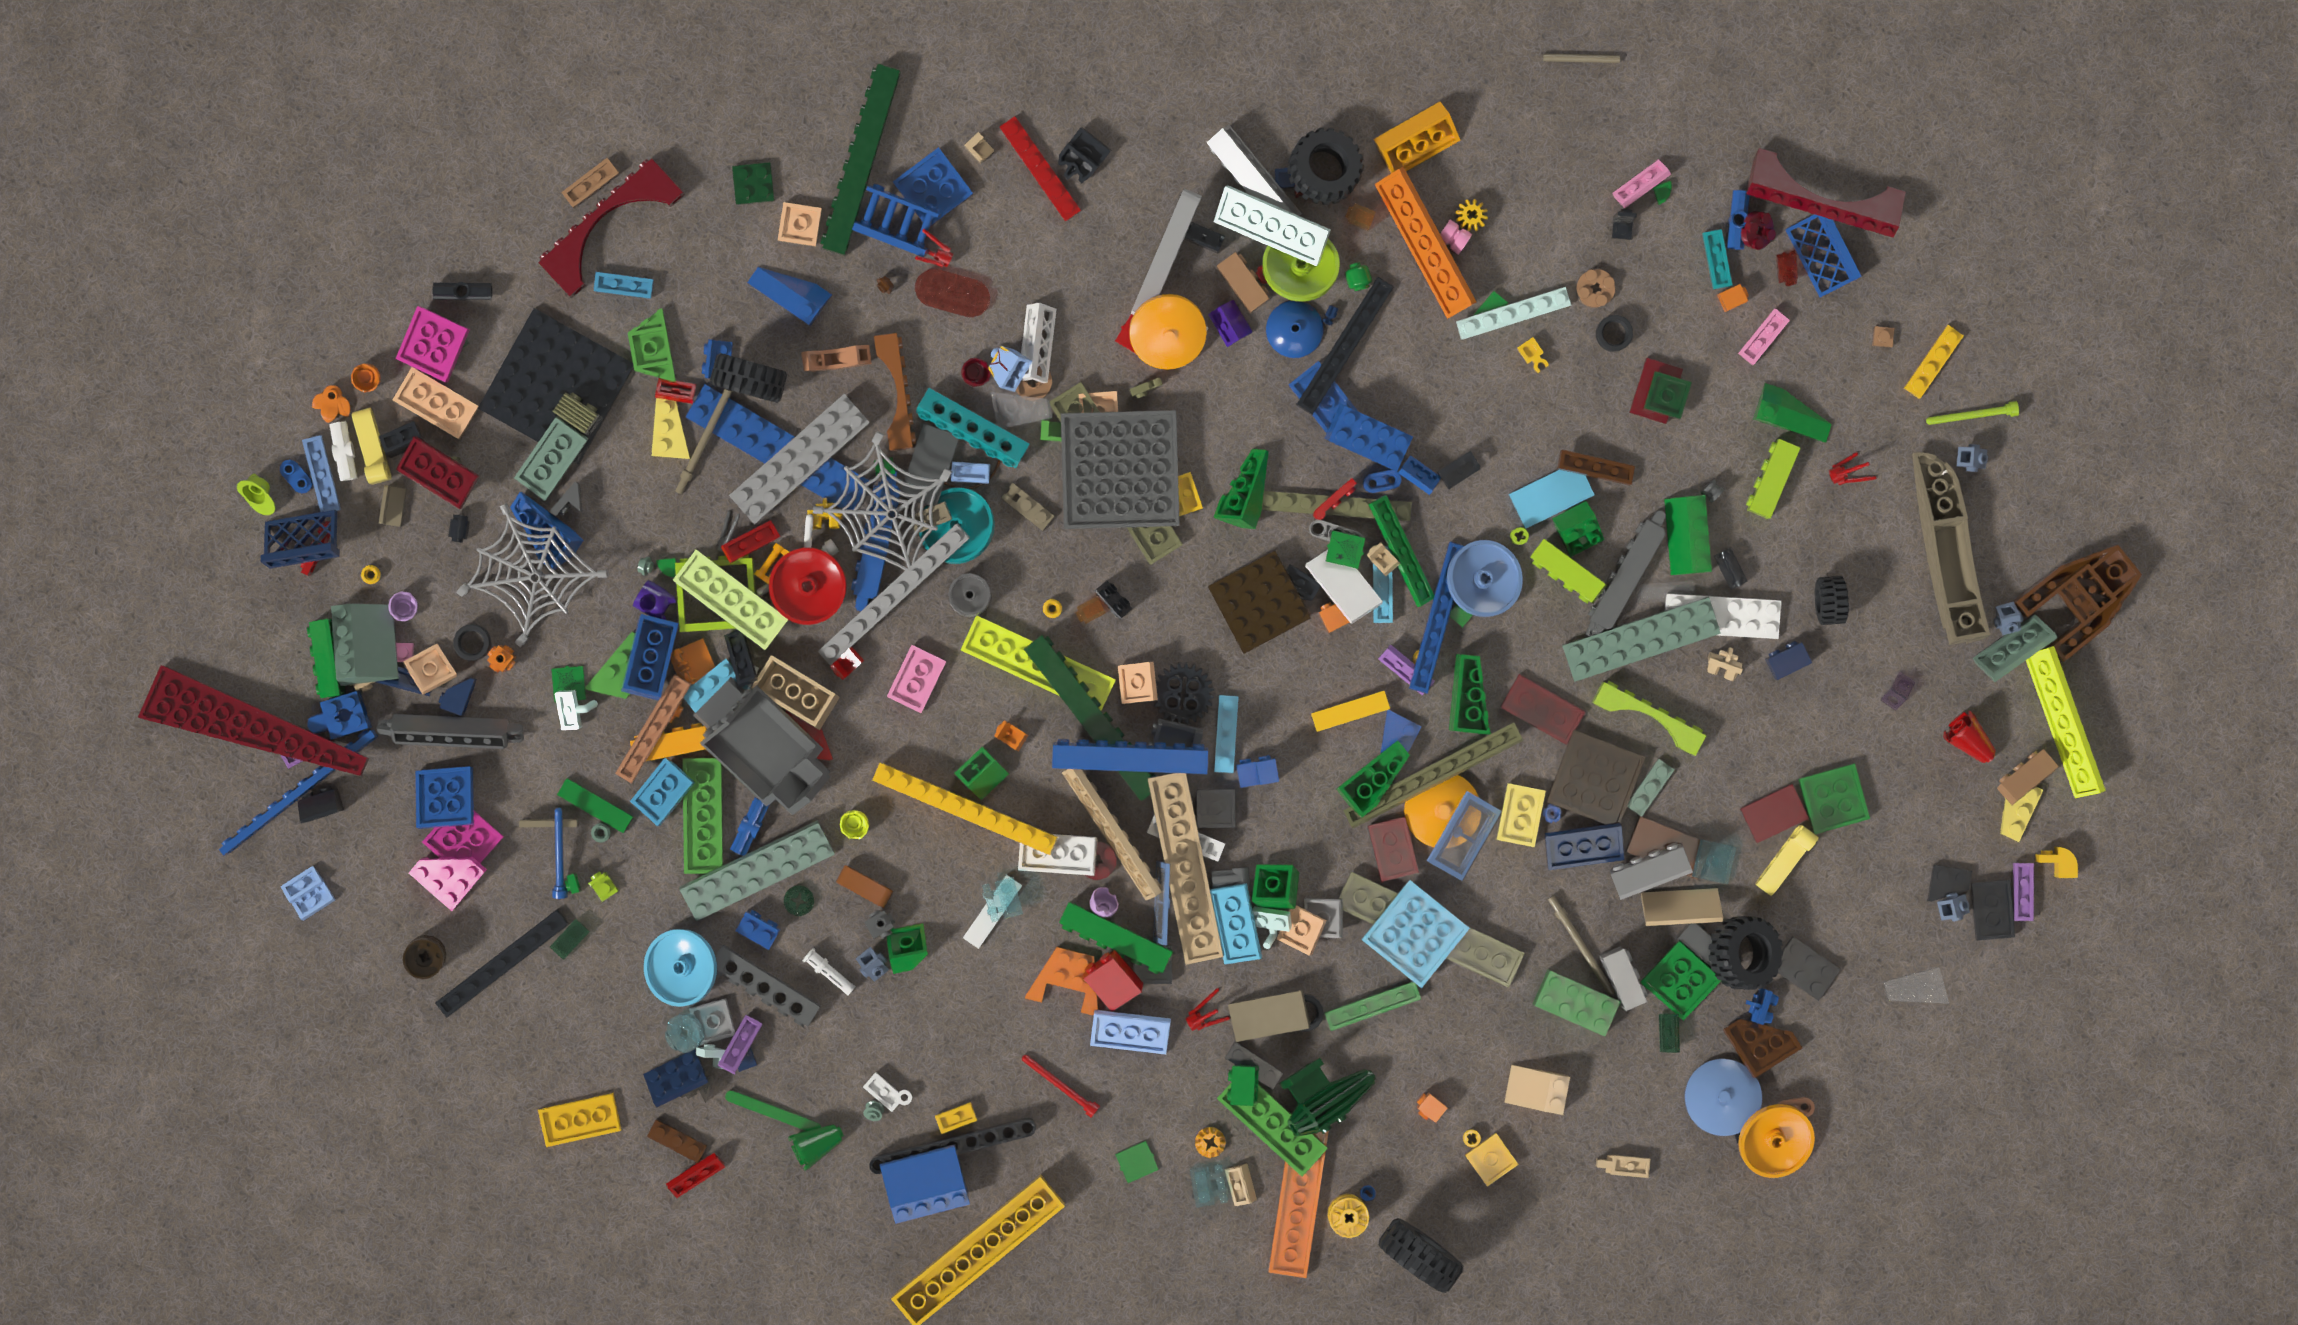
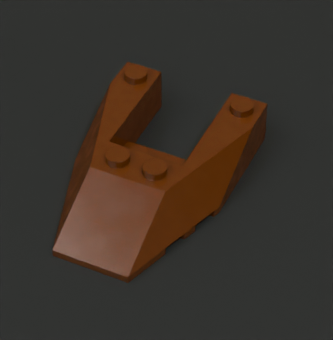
[2012,545,2142,662]

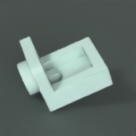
[696,1044,725,1069]

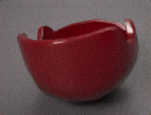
[961,358,991,387]

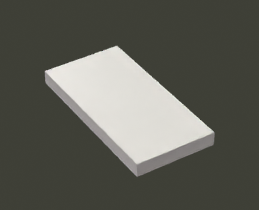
[1305,550,1383,624]
[1018,834,1097,876]

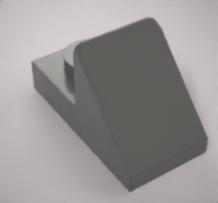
[550,482,582,516]

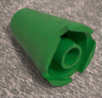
[788,1124,844,1171]

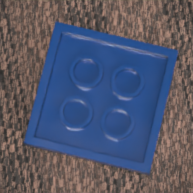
[893,147,973,226]
[415,766,474,829]

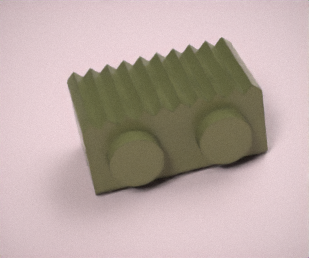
[553,392,599,434]

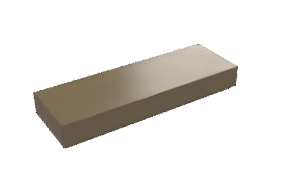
[519,819,579,827]

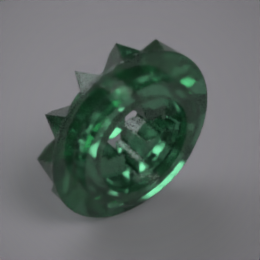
[784,885,814,916]

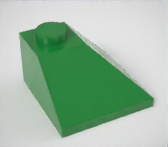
[887,923,928,974]

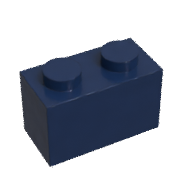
[1765,641,1812,680]

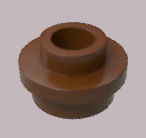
[877,276,894,294]

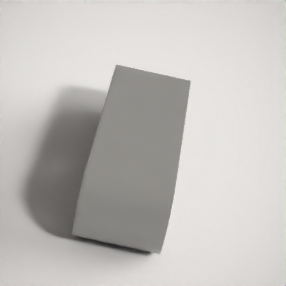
[1309,520,1363,542]

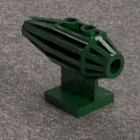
[1279,1058,1376,1137]

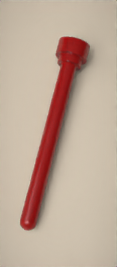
[1022,1055,1100,1118]

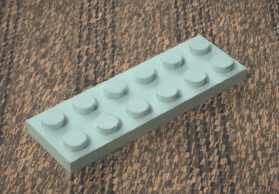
[1213,185,1331,266]

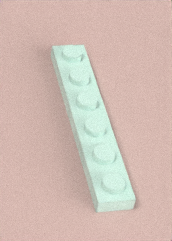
[1456,287,1571,340]

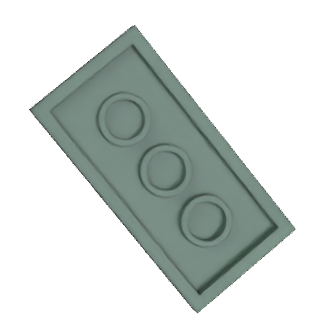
[514,416,588,500]
[1973,614,2057,682]

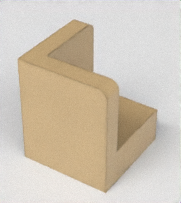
[964,132,994,164]

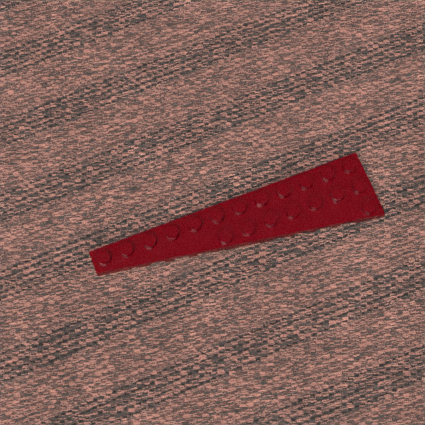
[138,665,369,776]

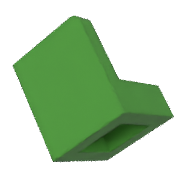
[1040,420,1062,442]

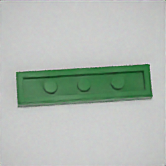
[557,778,634,833]

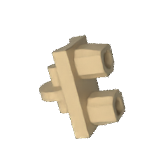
[1707,647,1743,681]

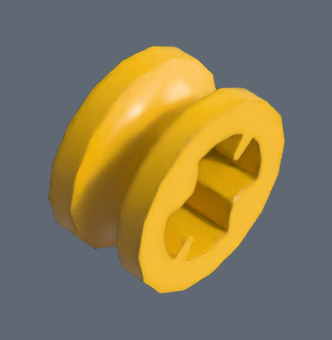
[1463,1129,1481,1147]

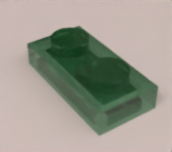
[550,919,590,960]
[1659,1013,1680,1053]

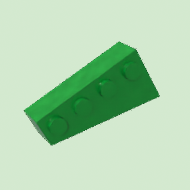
[1449,654,1491,735]

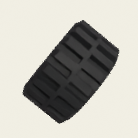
[1815,576,1849,625]

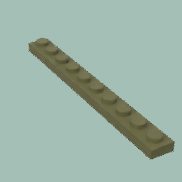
[1343,722,1524,829]

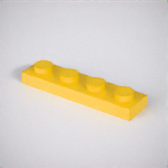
[1904,325,1964,399]

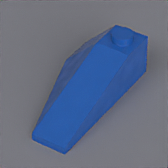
[747,267,832,327]
[510,492,584,570]

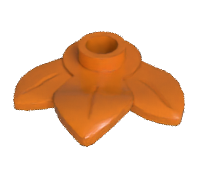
[312,385,350,423]

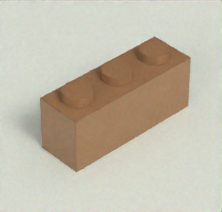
[1217,252,1270,313]
[1997,749,2059,806]

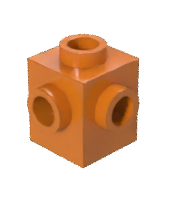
[487,645,517,673]

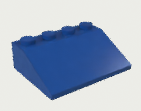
[880,1145,970,1224]

